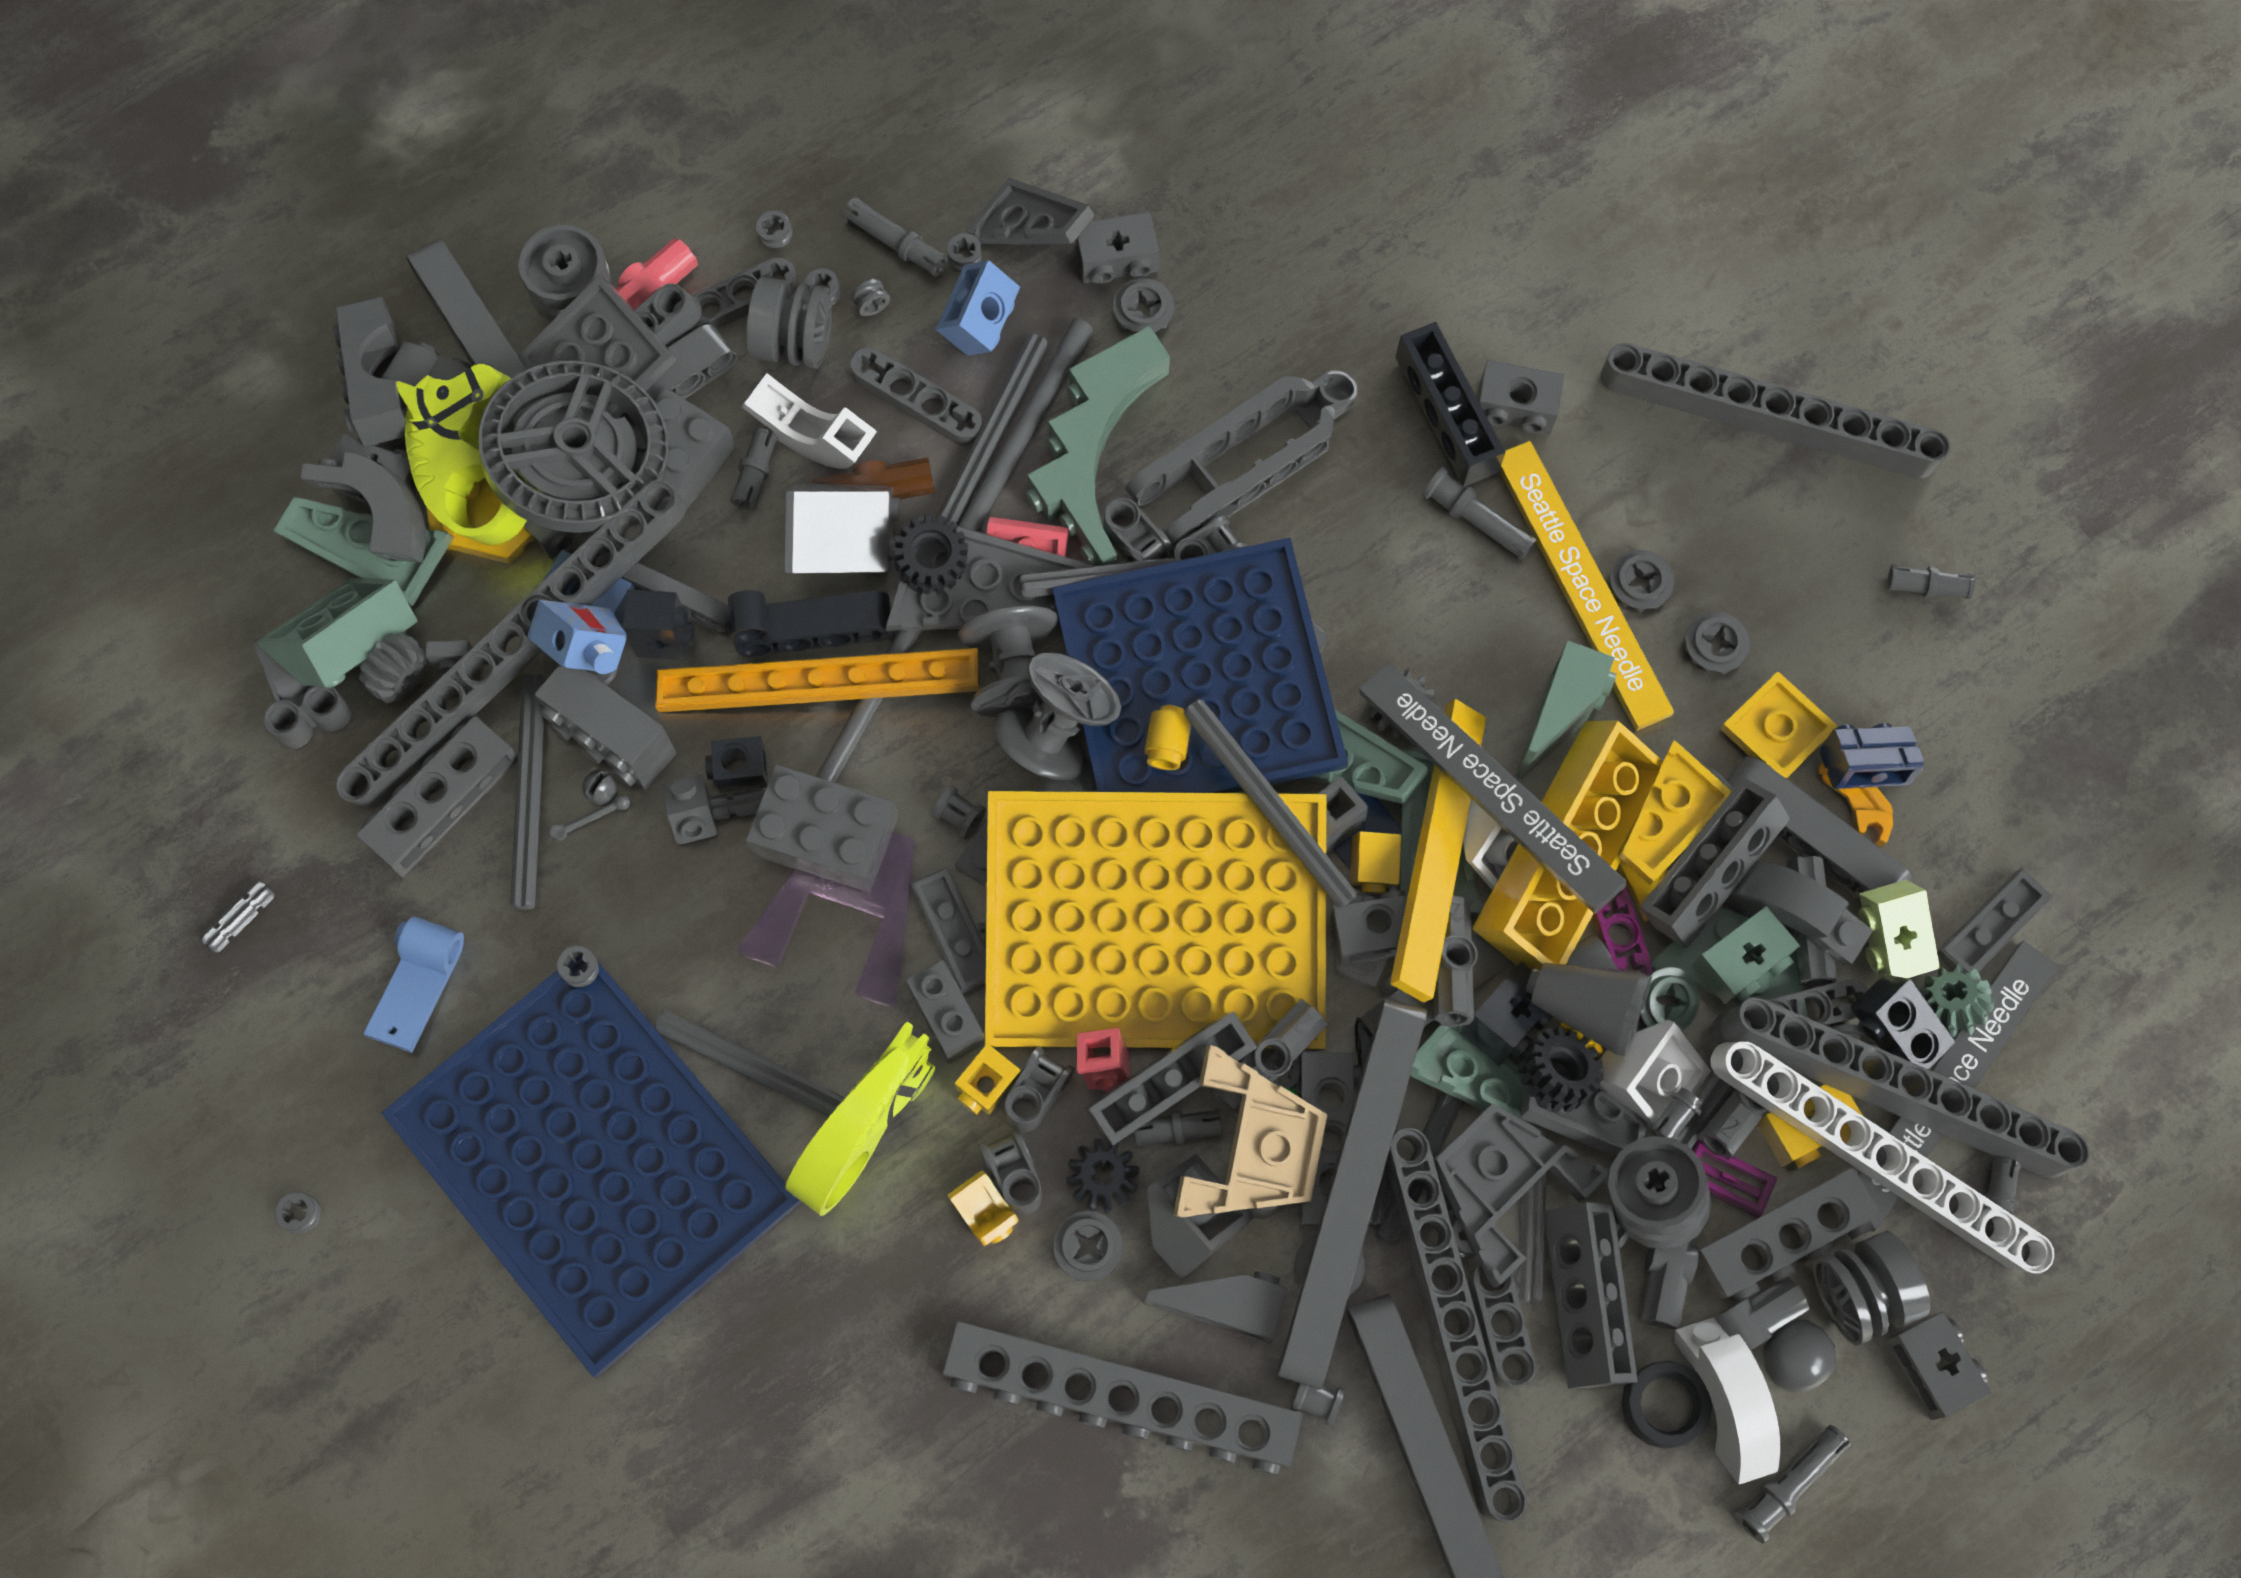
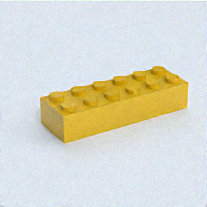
[1472,720,1663,970]

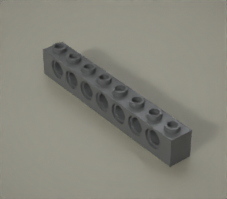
[943,1321,1303,1475]

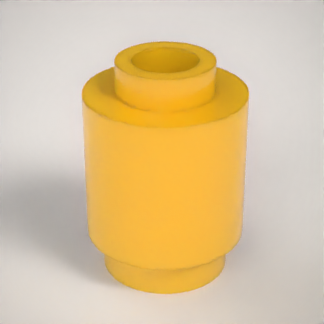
[1144,705,1191,770]

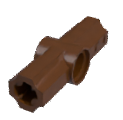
[811,457,935,500]

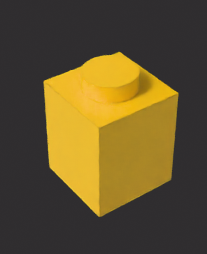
[1350,831,1401,895]

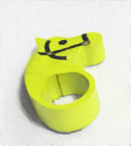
[396,364,527,545]
[785,1021,935,1216]

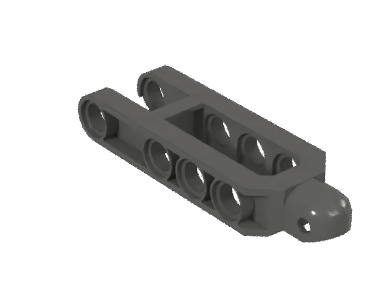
[1125,370,1358,550]

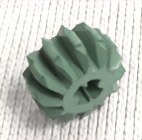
[1919,963,1994,1038]

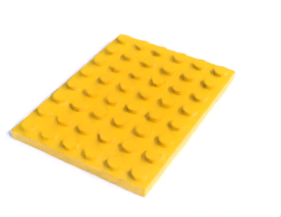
[985,791,1326,1049]

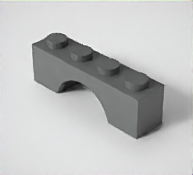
[333,297,407,447]

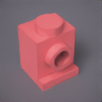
[1077,1028,1130,1092]

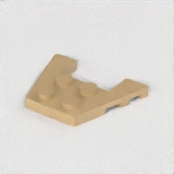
[1173,1045,1327,1217]

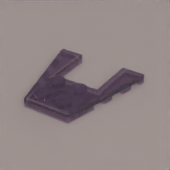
[737,832,916,1009]

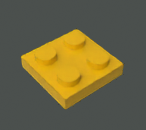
[1720,671,1839,779]

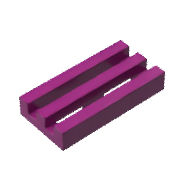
[1692,1140,1778,1218]

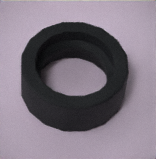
[1621,1360,1712,1449]

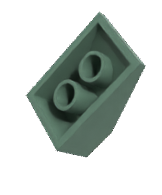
[1515,640,1617,779]

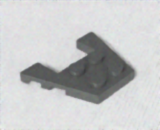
[1434,1103,1609,1288]

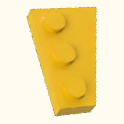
[1619,740,1732,885]

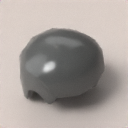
[1763,1319,1836,1392]

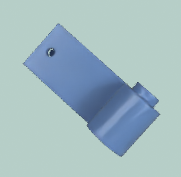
[363,916,464,1053]

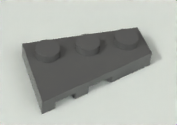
[1520,1059,1647,1157]

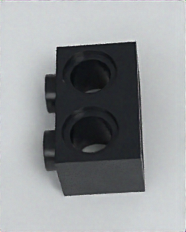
[1850,974,1955,1069]

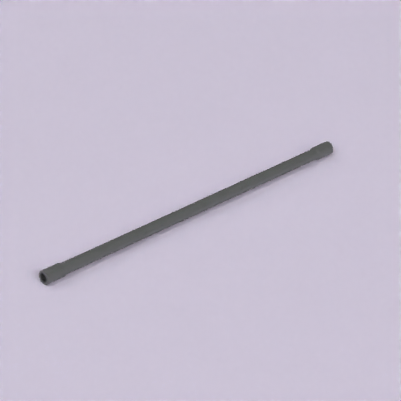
[815,319,1093,783]

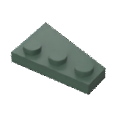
[1300,710,1429,804]
[1410,1025,1530,1123]

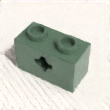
[1692,906,1800,1004]

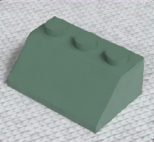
[257,578,418,689]

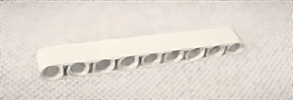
[1711,1042,2055,1273]

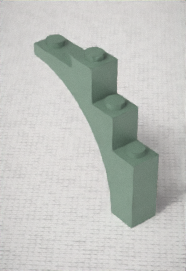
[1025,326,1170,566]

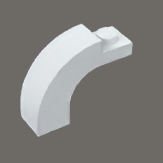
[742,373,877,469]
[1674,1317,1780,1485]

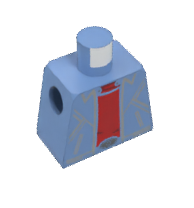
[527,599,626,674]

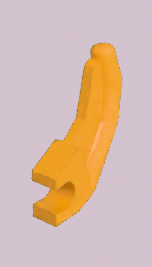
[1818,762,1893,847]

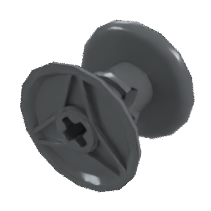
[958,606,1058,717]
[993,653,1122,781]

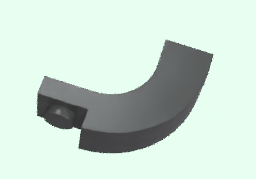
[300,451,426,563]
[1724,861,1873,966]

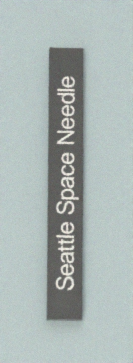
[1359,662,1626,914]
[1858,940,2059,1232]

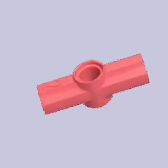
[615,238,698,311]

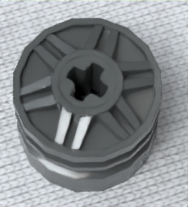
[747,277,832,369]
[1813,1230,1931,1346]

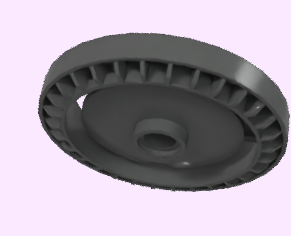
[479,360,669,533]

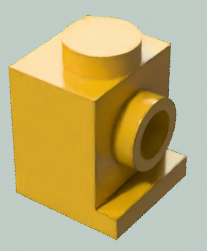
[955,1043,1021,1115]

